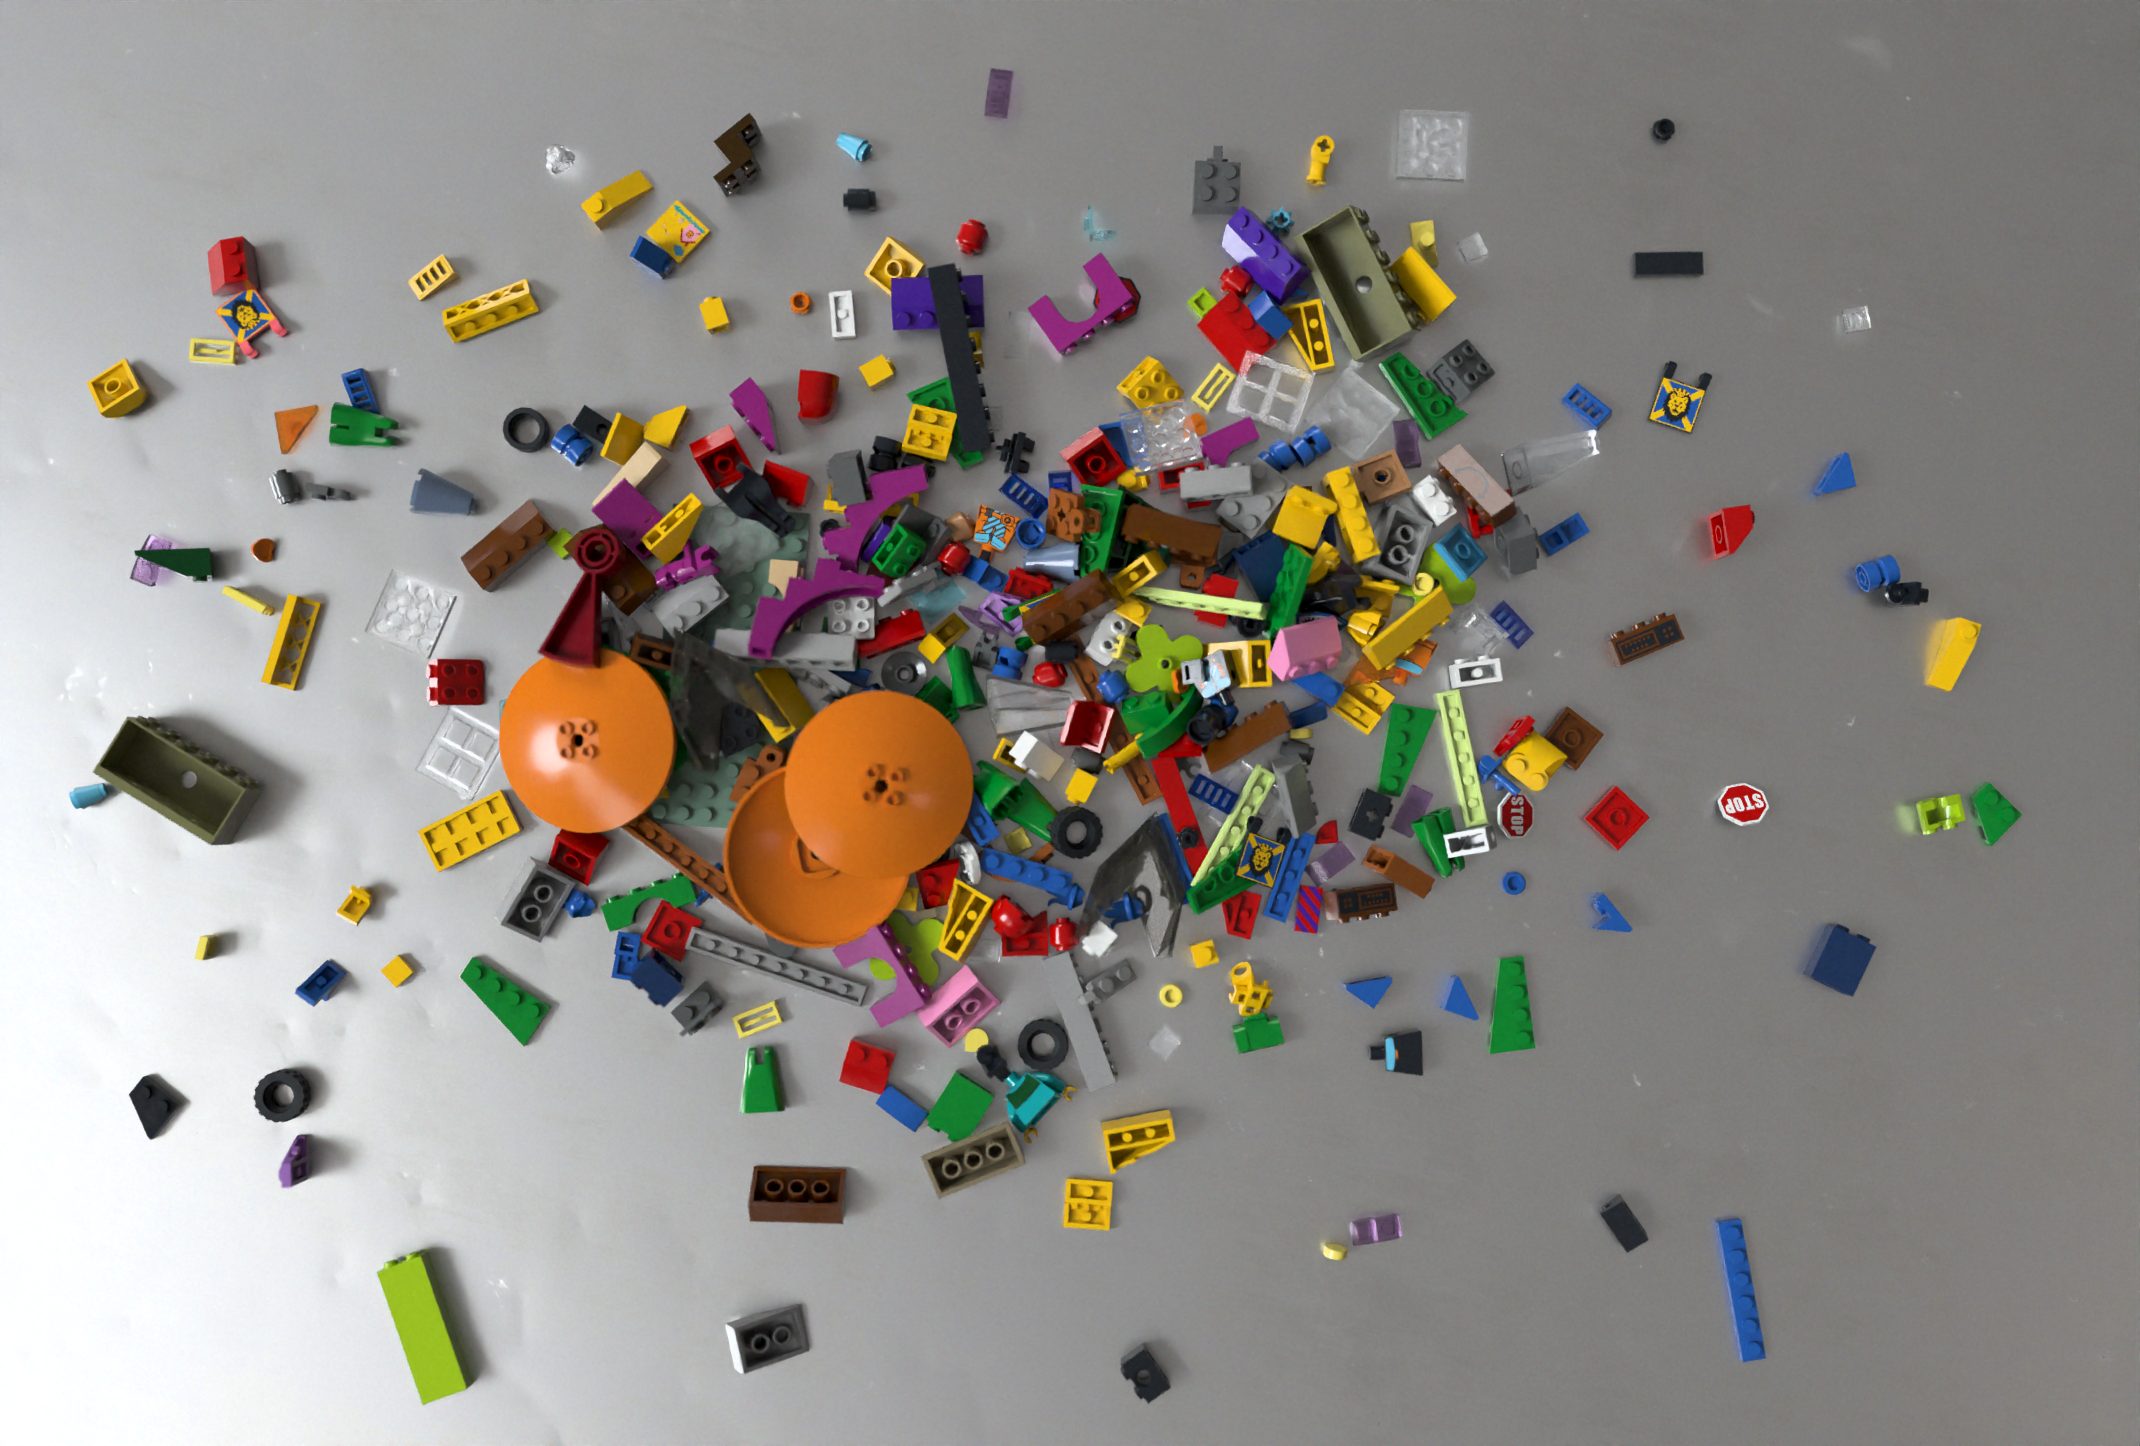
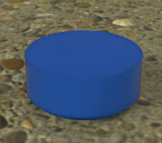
[1501,872,1526,895]

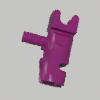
[655,539,721,591]

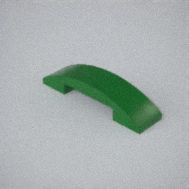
[1135,684,1204,759]

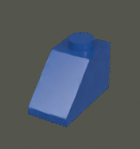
[630,236,674,279]

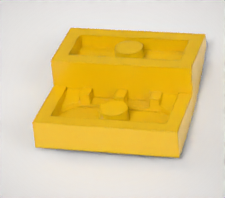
[902,404,957,462]
[600,412,644,467]
[1331,669,1395,735]
[1063,1179,1113,1231]

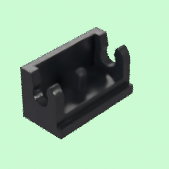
[1600,1195,1649,1253]

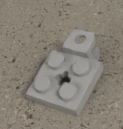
[877,561,950,608]
[786,668,853,700]

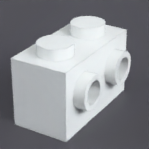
[1407,475,1457,529]
[1083,611,1132,666]
[1449,655,1503,689]
[1009,731,1065,782]
[1081,918,1118,957]

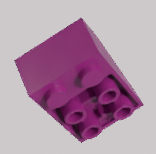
[729,377,782,455]
[591,478,665,561]

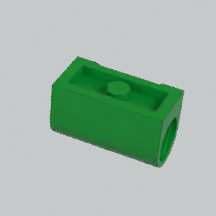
[914,675,960,725]
[1232,1012,1284,1054]

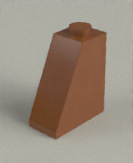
[1361,844,1435,899]

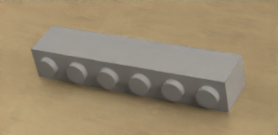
[713,628,859,671]
[1042,950,1118,1092]

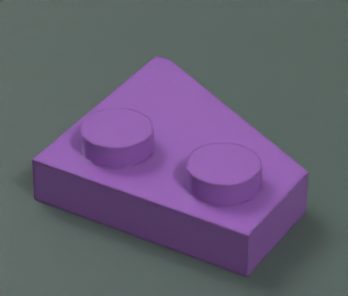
[978,590,1030,637]
[278,1135,308,1188]

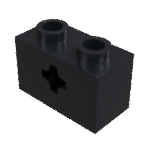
[1347,788,1393,841]

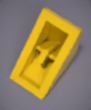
[993,738,1029,775]

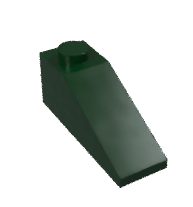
[135,548,213,583]

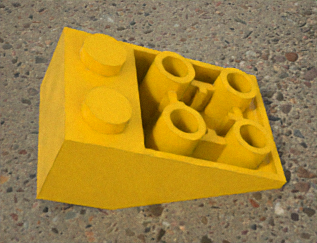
[1201,640,1272,689]

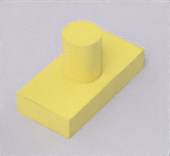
[1409,220,1439,268]

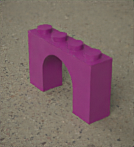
[1027,253,1135,355]
[1197,416,1286,507]
[833,920,933,1028]

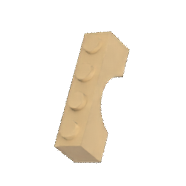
[768,559,805,633]

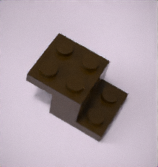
[713,113,762,197]

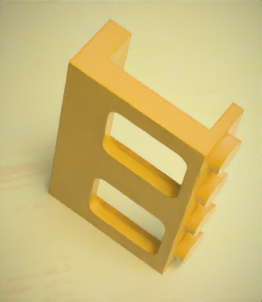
[1320,466,1380,567]

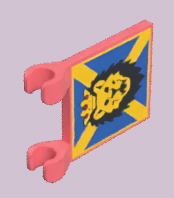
[215,289,288,359]

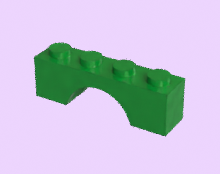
[601,872,700,932]

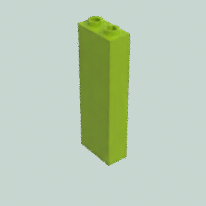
[377,1250,473,1405]

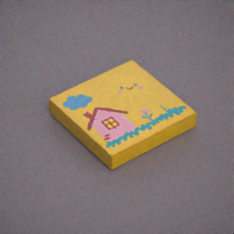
[646,200,711,265]

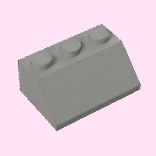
[1180,462,1253,503]
[1360,504,1433,585]
[650,574,732,641]
[1271,753,1319,839]
[494,856,575,943]

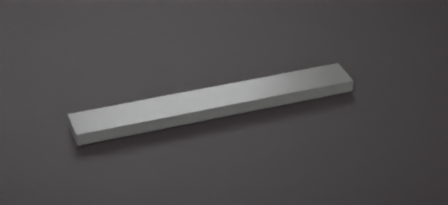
[685,926,868,1008]

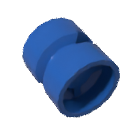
[551,424,595,467]
[1288,425,1332,468]
[1253,439,1297,474]
[1016,518,1046,551]
[1855,554,1901,593]
[991,646,1029,685]

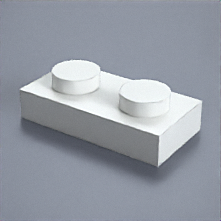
[829,290,856,339]

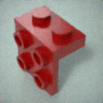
[1004,567,1054,600]
[426,659,484,706]
[1060,700,1118,753]

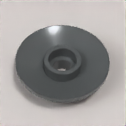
[881,651,927,696]

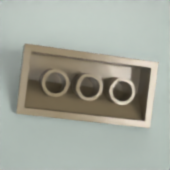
[921,1121,1026,1199]

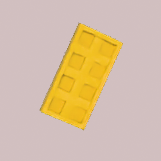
[418,790,523,872]

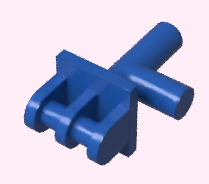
[1477,755,1521,797]

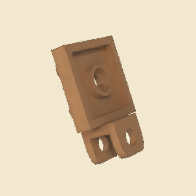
[1351,449,1412,507]

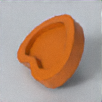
[1183,413,1207,436]
[251,538,275,562]
[1171,669,1190,694]

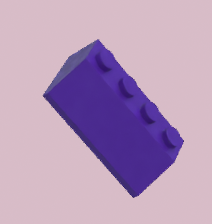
[1221,206,1312,306]
[891,275,985,330]

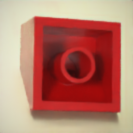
[207,236,259,296]
[689,424,754,491]
[1060,426,1127,487]
[762,460,815,509]
[1708,505,1755,560]
[548,829,610,886]
[839,1037,897,1095]

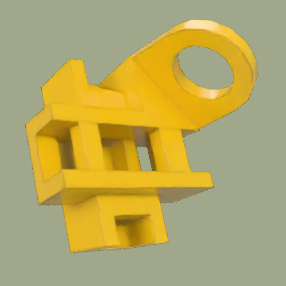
[1229,962,1273,1016]

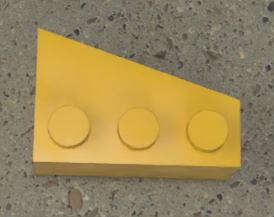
[1281,298,1336,375]
[938,878,995,964]
[1101,1109,1175,1175]

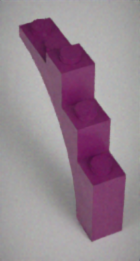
[822,463,930,573]
[748,558,885,660]

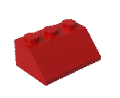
[1196,290,1278,377]
[857,608,927,661]

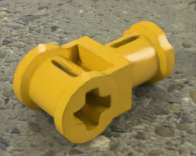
[1306,136,1334,185]

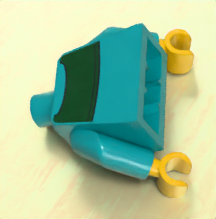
[1005,1071,1077,1143]

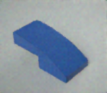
[1539,513,1590,556]
[611,931,642,981]
[876,1084,929,1132]

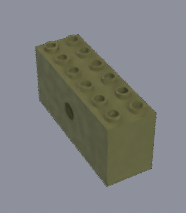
[1293,205,1422,362]
[93,716,263,845]

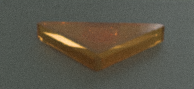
[274,405,319,455]
[1342,653,1402,688]

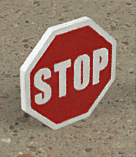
[1718,783,1769,826]
[1498,792,1534,839]

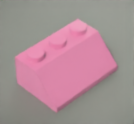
[1266,615,1342,682]
[915,964,1001,1048]

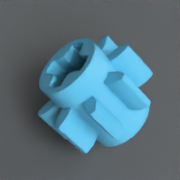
[1265,207,1295,237]

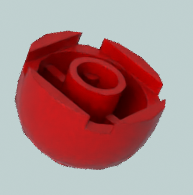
[991,893,1037,938]

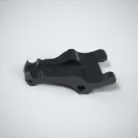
[714,462,796,538]
[1297,571,1372,616]

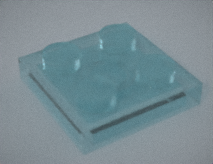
[908,561,966,626]

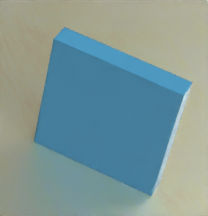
[1433,523,1488,583]

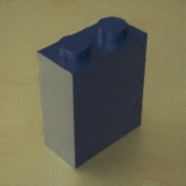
[1232,529,1286,604]
[1803,923,1876,997]

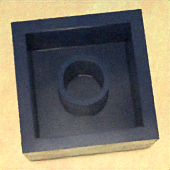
[630,947,686,1008]

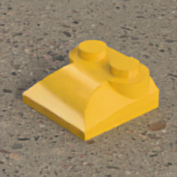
[864,236,926,295]
[87,358,148,419]
[1305,541,1341,589]
[1502,730,1568,792]

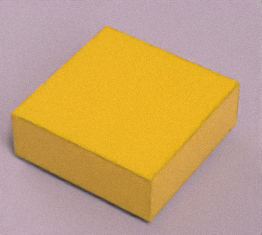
[381,955,415,988]

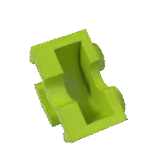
[1916,794,1966,835]

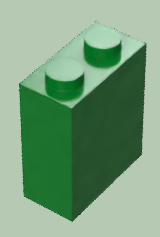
[926,1070,995,1143]

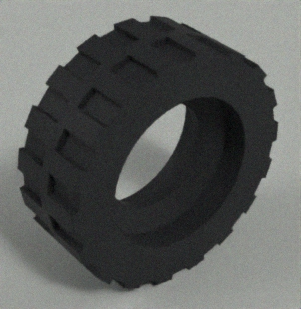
[1049,806,1103,859]
[1018,1018,1069,1071]
[254,1069,311,1123]

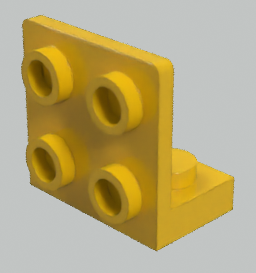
[1116,356,1184,424]
[1273,485,1338,550]
[1350,575,1400,618]

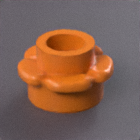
[790,292,812,314]

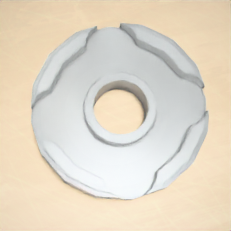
[954,839,981,886]

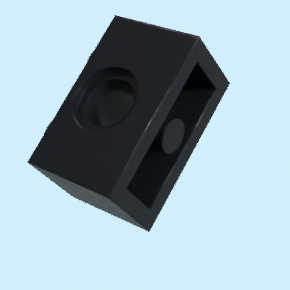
[1120,1343,1171,1404]

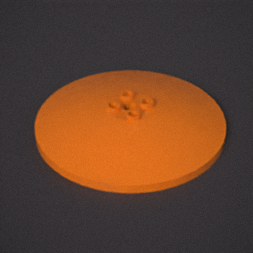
[499,648,677,833]
[784,691,973,879]
[723,766,910,948]

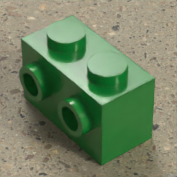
[871,523,927,579]
[1121,690,1174,735]

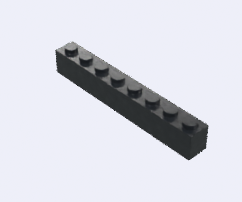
[927,263,995,453]

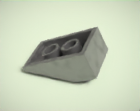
[725,1305,809,1374]

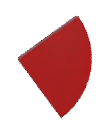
[1315,820,1339,844]

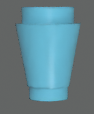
[837,132,872,161]
[69,783,109,809]

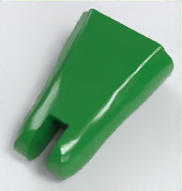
[329,402,399,448]
[946,645,988,712]
[973,760,1026,821]
[1006,777,1059,843]
[1410,807,1465,878]
[740,1046,785,1114]

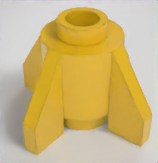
[1345,610,1386,649]

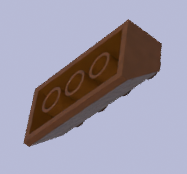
[460,499,559,593]
[1120,504,1223,562]
[563,523,660,617]
[1022,568,1125,647]
[1202,700,1297,775]
[748,1166,846,1224]

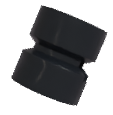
[867,436,903,472]
[1228,599,1266,638]
[1186,704,1226,745]

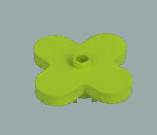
[1395,542,1476,607]
[1124,624,1203,703]
[870,911,944,986]

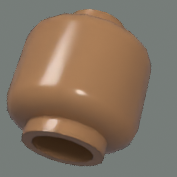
[944,511,976,544]

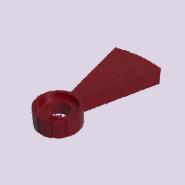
[538,529,625,669]

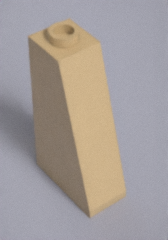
[592,441,671,506]

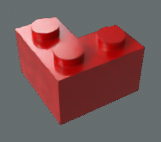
[1157,460,1210,513]
[1194,574,1239,630]

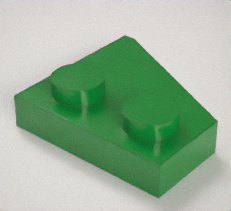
[1970,782,2022,846]

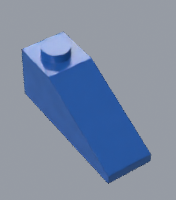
[1287,671,1346,708]

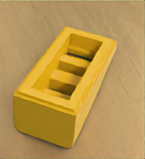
[408,254,459,301]

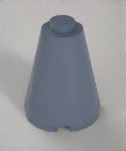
[409,468,477,516]
[1023,539,1083,584]

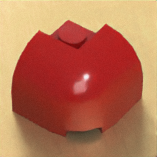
[797,369,840,425]

